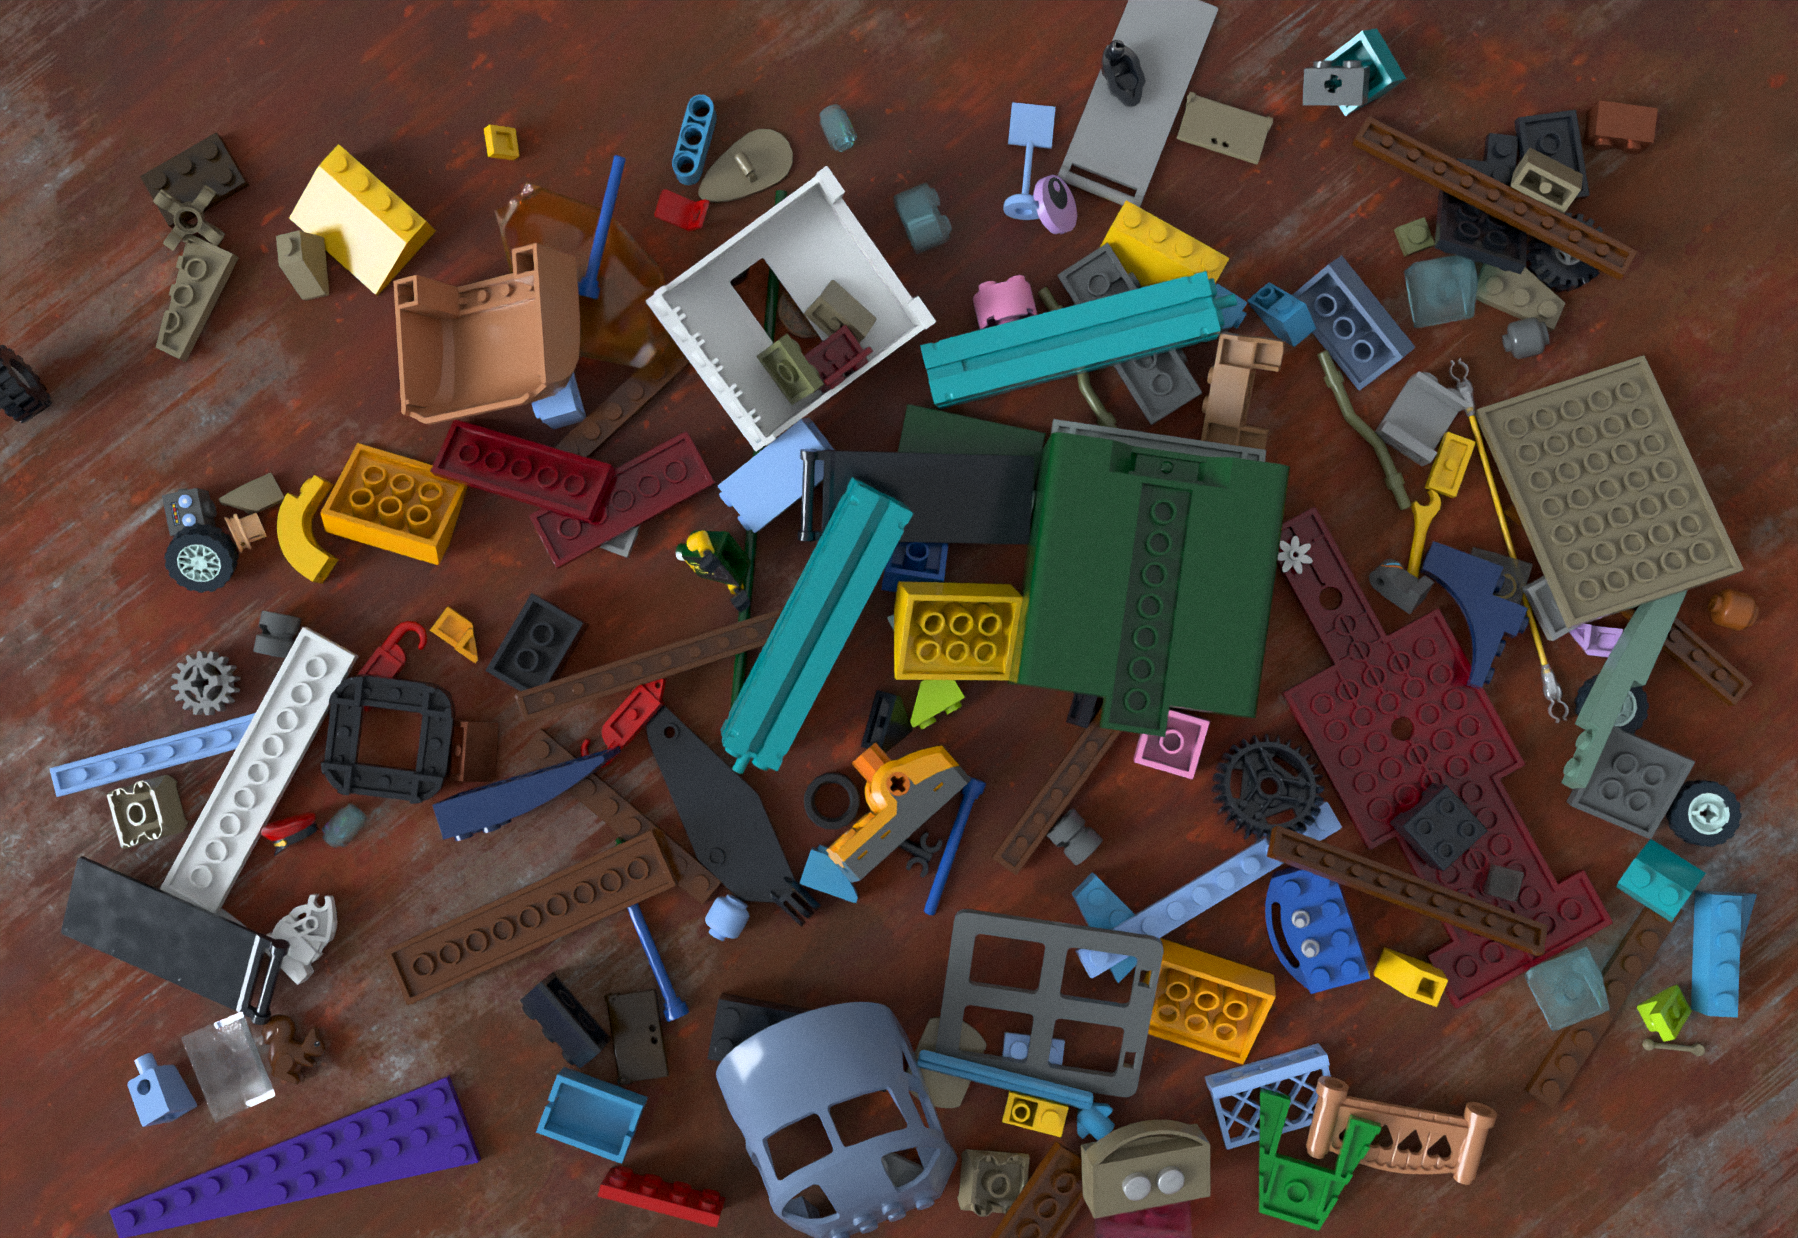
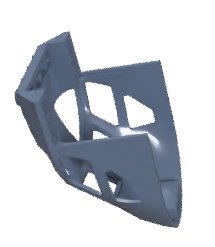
[716,1002,958,1238]

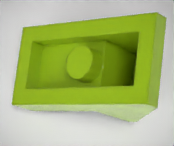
[1637,985,1692,1042]

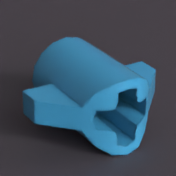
[1077,1103,1115,1141]

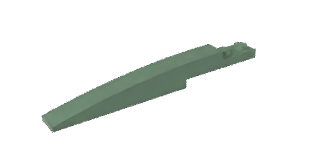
[1561,590,1688,789]

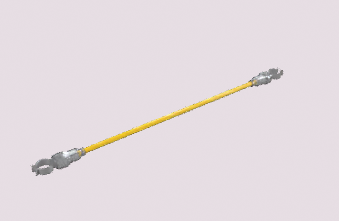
[1449,358,1569,723]

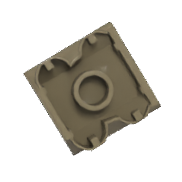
[107,775,189,849]
[957,1149,1030,1217]

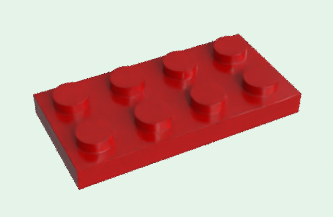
[598,1166,726,1228]

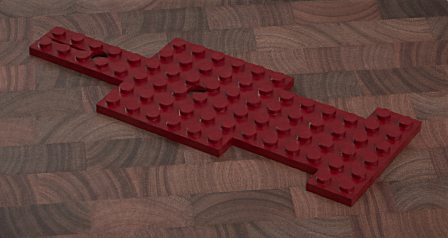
[1277,507,1613,1009]

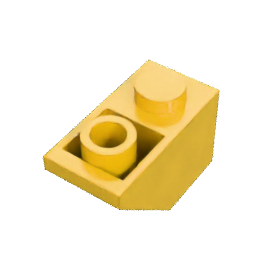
[1373,947,1448,1007]
[1002,1091,1068,1137]

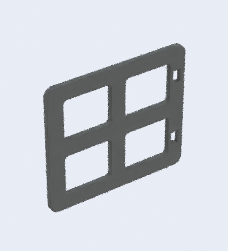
[935,909,1164,1097]

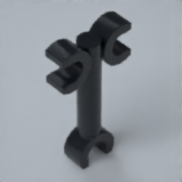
[898,831,942,878]

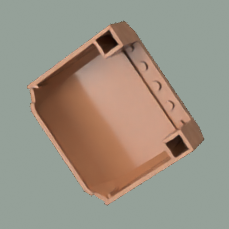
[393,243,580,425]

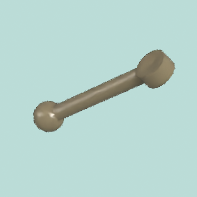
[1642,1039,1705,1056]

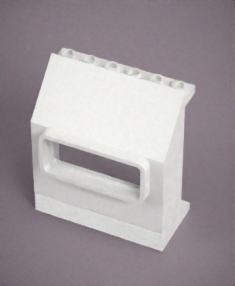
[646,166,936,451]

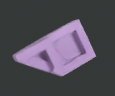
[1569,624,1623,658]

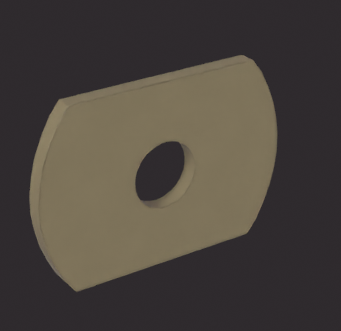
[906,1017,987,1108]

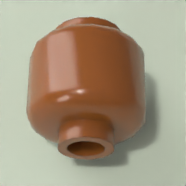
[1708,588,1759,631]

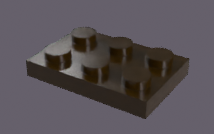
[140,132,250,229]

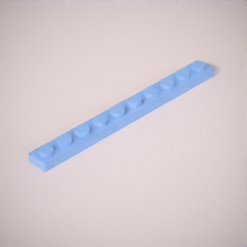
[1075,802,1342,978]

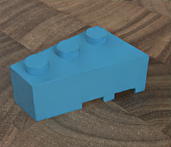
[1072,872,1137,983]

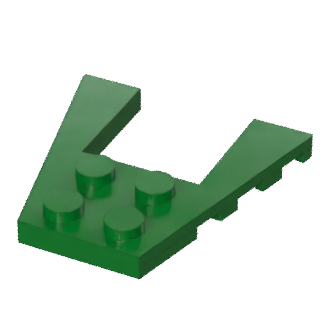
[1259,1088,1382,1231]

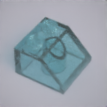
[1404,255,1478,328]
[1524,947,1610,1032]

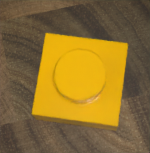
[484,125,520,160]

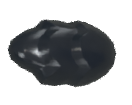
[1101,40,1146,107]

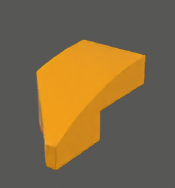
[430,606,478,663]

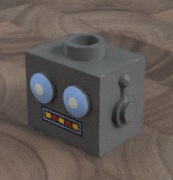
[162,488,217,537]

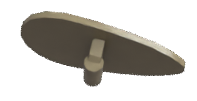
[698,129,793,203]

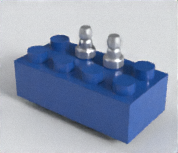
[1265,866,1370,994]

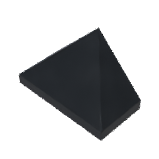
[860,690,913,753]

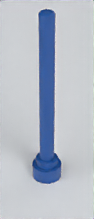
[578,155,626,299]
[924,776,986,916]
[627,903,689,1022]

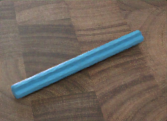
[917,1050,1093,1110]

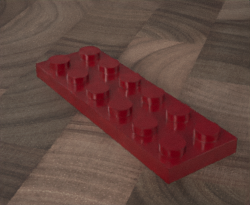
[430,419,615,523]
[529,431,716,569]

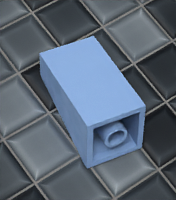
[718,417,835,533]

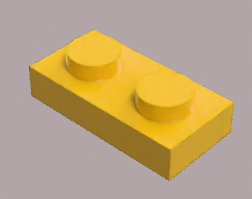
[1425,432,1476,498]

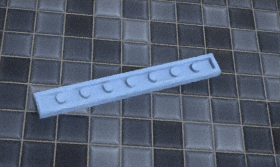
[49,713,255,797]

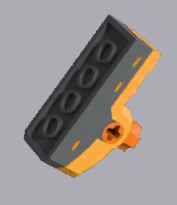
[826,742,971,883]

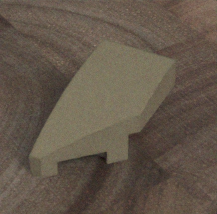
[219,473,285,514]

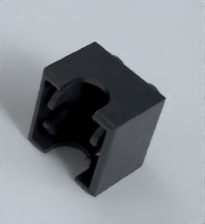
[1390,783,1488,872]

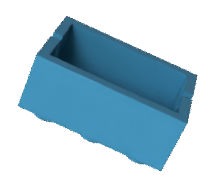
[536,1067,648,1164]

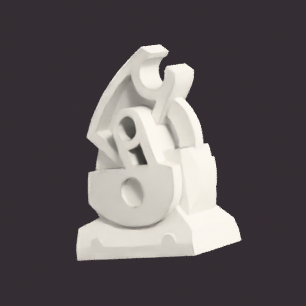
[265,893,338,985]

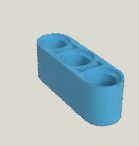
[672,94,717,185]

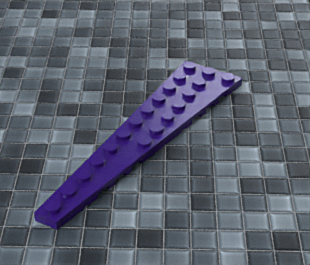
[109,1075,481,1238]

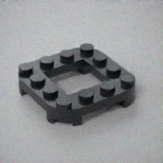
[321,674,455,804]

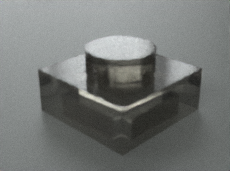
[1484,864,1524,902]

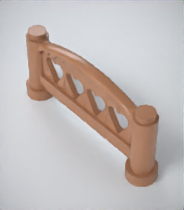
[1306,1076,1497,1185]

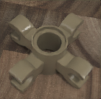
[153,185,225,251]

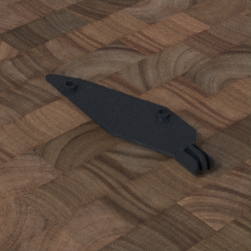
[646,705,822,927]

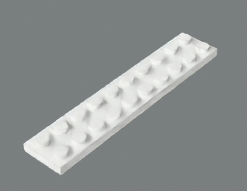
[160,627,359,914]

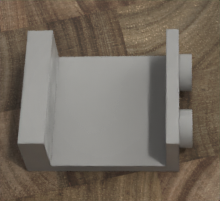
[1375,371,1469,466]

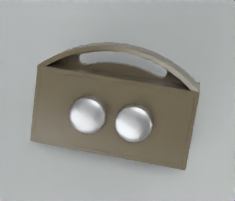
[1081,1120,1211,1219]

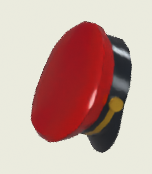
[261,812,319,856]

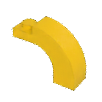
[277,475,339,584]

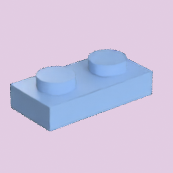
[1002,1032,1065,1065]

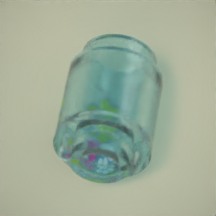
[819,104,857,152]
[322,803,367,848]

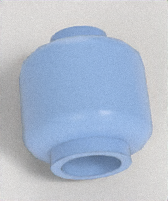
[705,894,750,941]

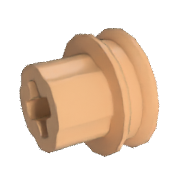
[224,513,266,553]

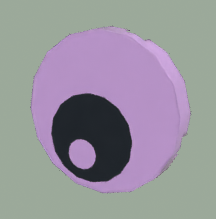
[1034,175,1077,235]

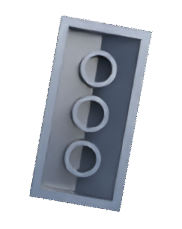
[1292,255,1415,391]

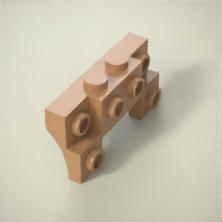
[1201,332,1286,450]

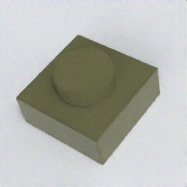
[1394,217,1435,257]

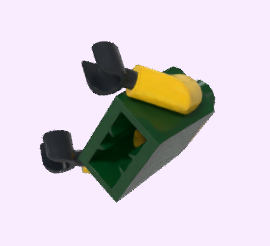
[676,530,752,613]

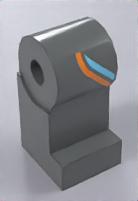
[1369,559,1434,614]

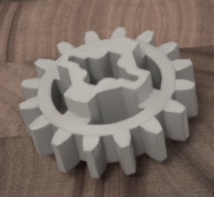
[171,651,241,715]

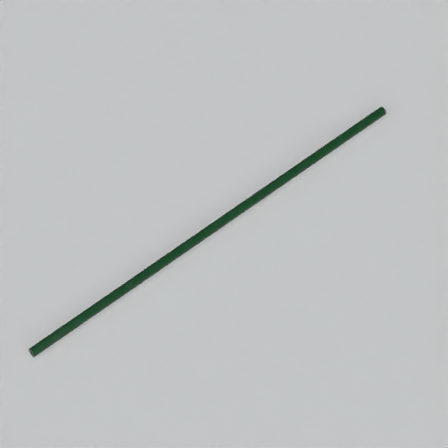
[730,190,787,710]

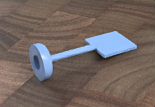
[1003,102,1055,220]

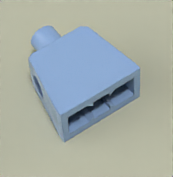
[127,1053,197,1127]

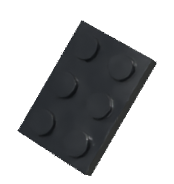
[1514,110,1590,203]

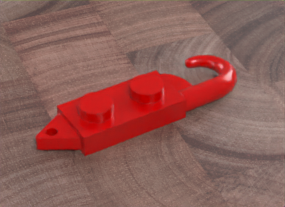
[357,621,427,712]
[581,679,666,768]

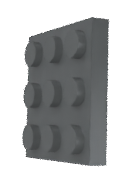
[1566,726,1695,839]

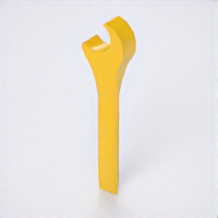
[1407,490,1441,578]

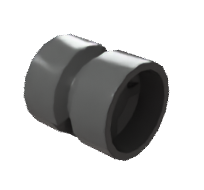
[253,610,302,658]
[1046,809,1103,865]

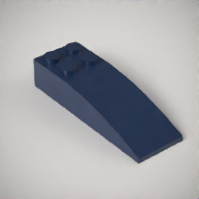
[432,746,621,841]

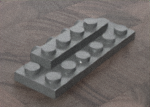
[1057,243,1202,425]

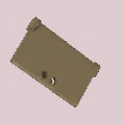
[1177,91,1273,165]

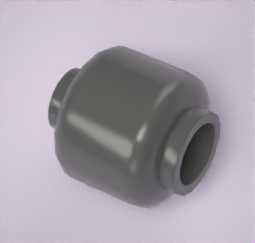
[1502,317,1549,359]

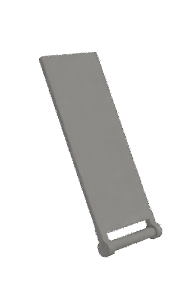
[1058,0,1218,207]

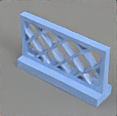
[1205,1043,1331,1150]

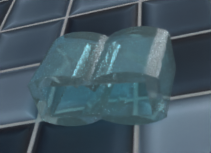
[893,182,952,255]

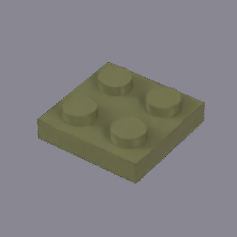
[756,334,824,405]

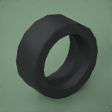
[804,772,860,829]

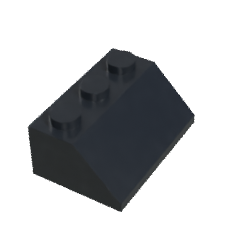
[520,972,611,1069]

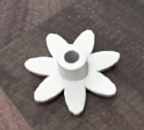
[1278,536,1313,574]

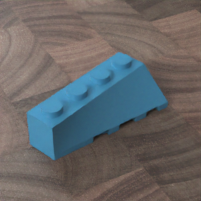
[1691,890,1757,1018]

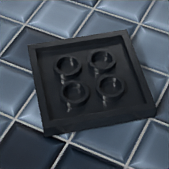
[1435,190,1527,274]

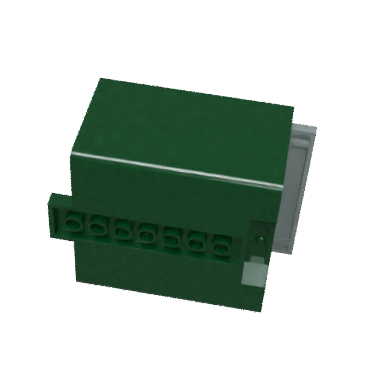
[1008,419,1290,737]

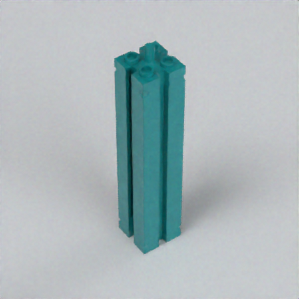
[920,271,1237,410]
[720,477,914,774]

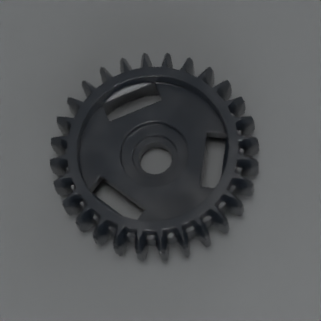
[1211,734,1325,845]

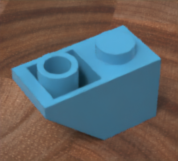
[1247,282,1316,347]

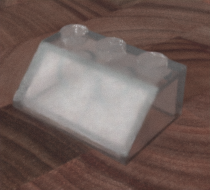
[181,1011,276,1123]

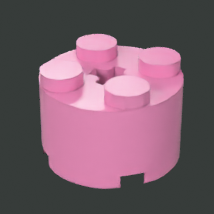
[973,275,1037,330]

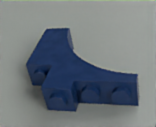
[1420,541,1529,689]

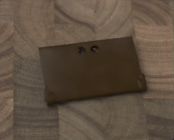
[604,989,669,1085]

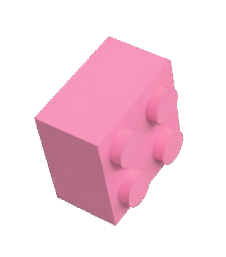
[1133,708,1210,779]

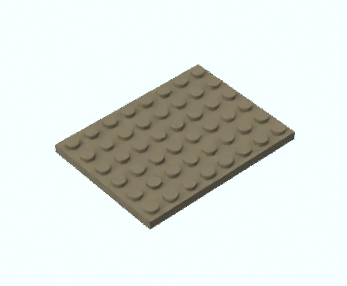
[1474,355,1744,629]

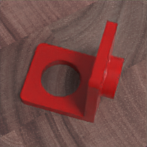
[654,189,710,231]

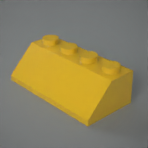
[1100,200,1229,288]

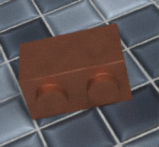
[1584,100,1658,154]

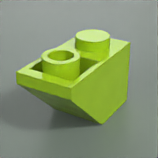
[910,680,965,730]

